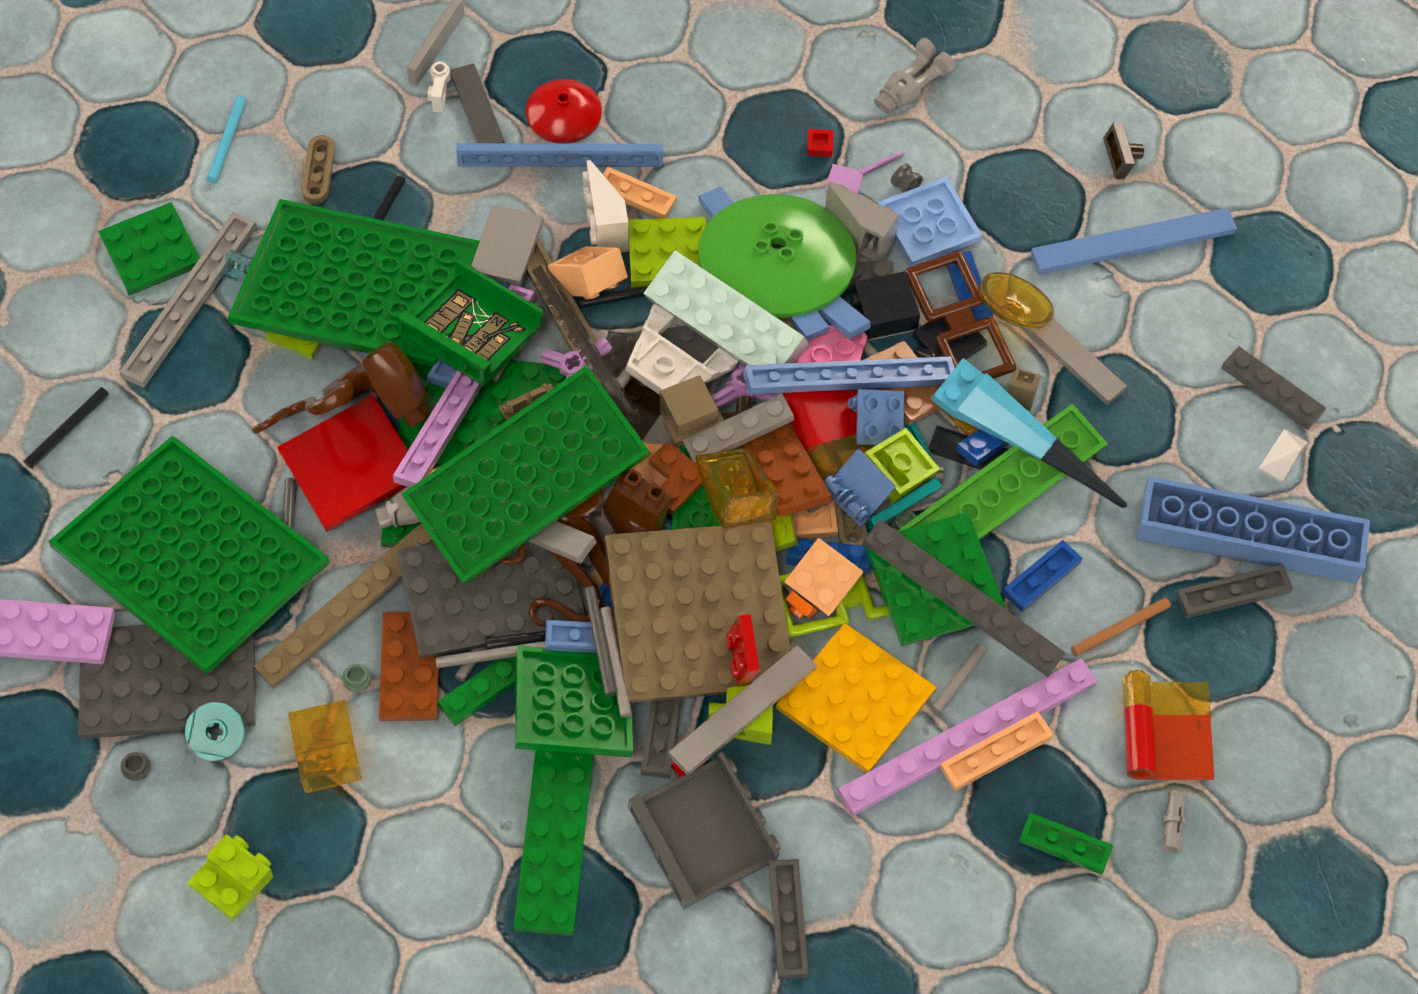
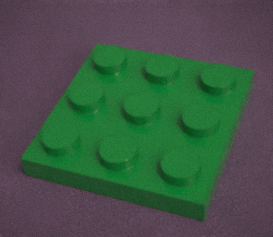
[98,202,200,296]

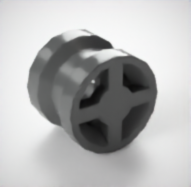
[890,163,923,193]

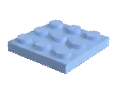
[877,176,982,266]

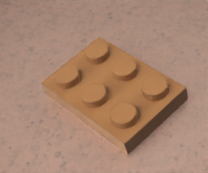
[864,341,942,426]

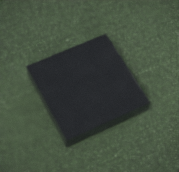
[912,318,988,364]

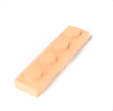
[939,711,1054,791]

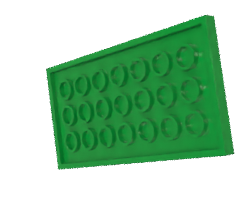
[401,365,651,585]

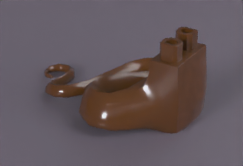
[251,341,431,434]
[528,469,671,626]

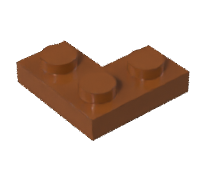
[649,441,709,516]

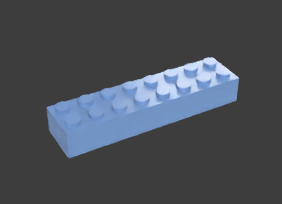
[1136,476,1370,584]

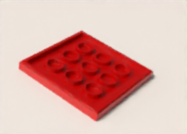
[277,394,408,532]

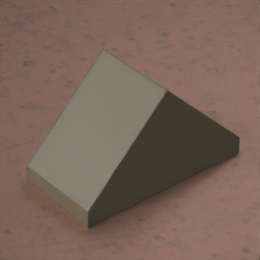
[1007,368,1041,411]

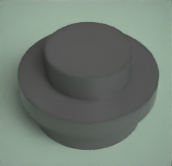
[120,752,151,781]

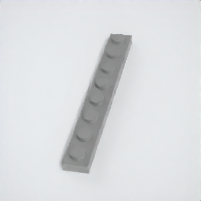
[119,212,257,388]

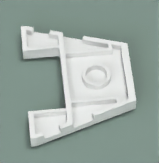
[626,304,738,395]

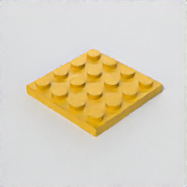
[776,624,937,773]

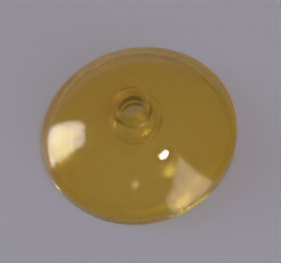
[980,272,1054,329]

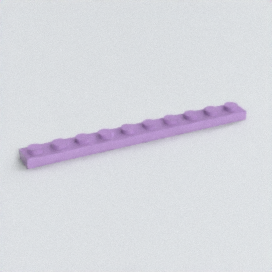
[393,284,535,488]
[837,658,1097,816]

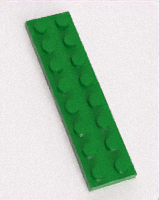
[514,750,594,936]

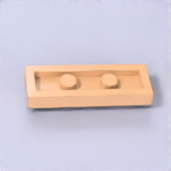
[603,167,677,218]

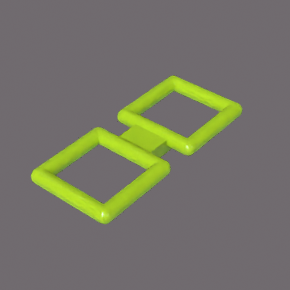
[779,573,890,637]

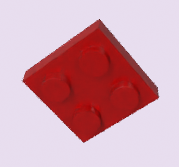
[726,614,760,686]

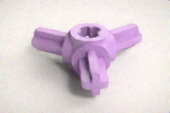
[541,337,612,379]
[711,362,781,409]

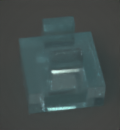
[223,249,253,283]

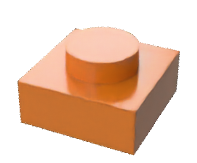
[785,591,819,620]

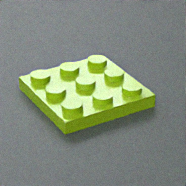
[628,217,706,288]

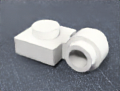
[428,62,451,113]

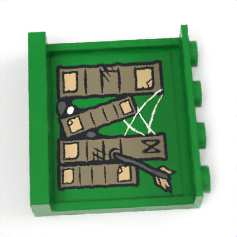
[397,259,544,387]

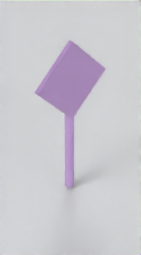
[825,151,904,194]

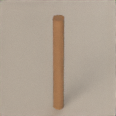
[1071,597,1171,657]

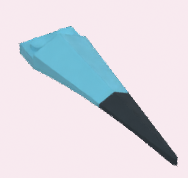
[931,358,1127,508]

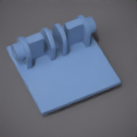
[848,389,904,445]
[824,449,897,527]

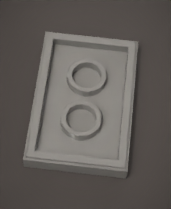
[471,205,544,286]

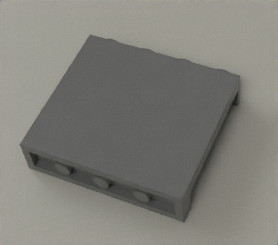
[627,752,780,910]

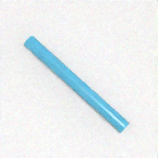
[207,96,247,183]

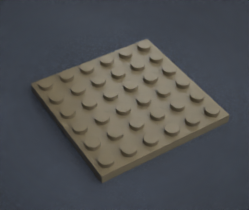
[604,522,791,703]

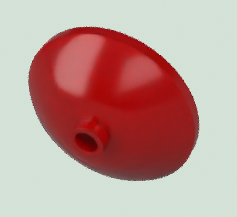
[526,79,602,144]

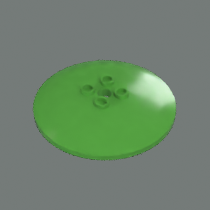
[698,194,856,318]

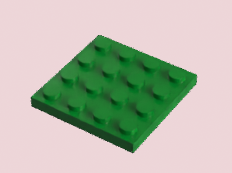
[863,512,1006,647]
[515,645,633,757]

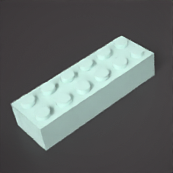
[644,250,809,366]

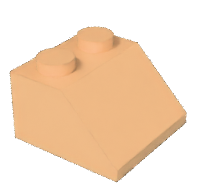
[547,246,628,299]

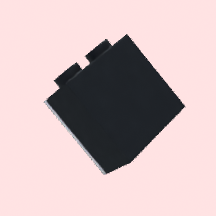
[850,271,920,341]

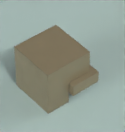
[660,375,724,448]

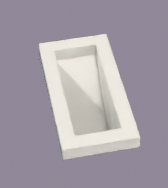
[1258,429,1308,484]

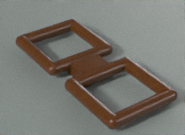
[905,251,1017,379]

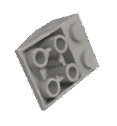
[825,181,899,261]

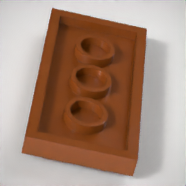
[740,423,831,518]
[379,612,440,721]

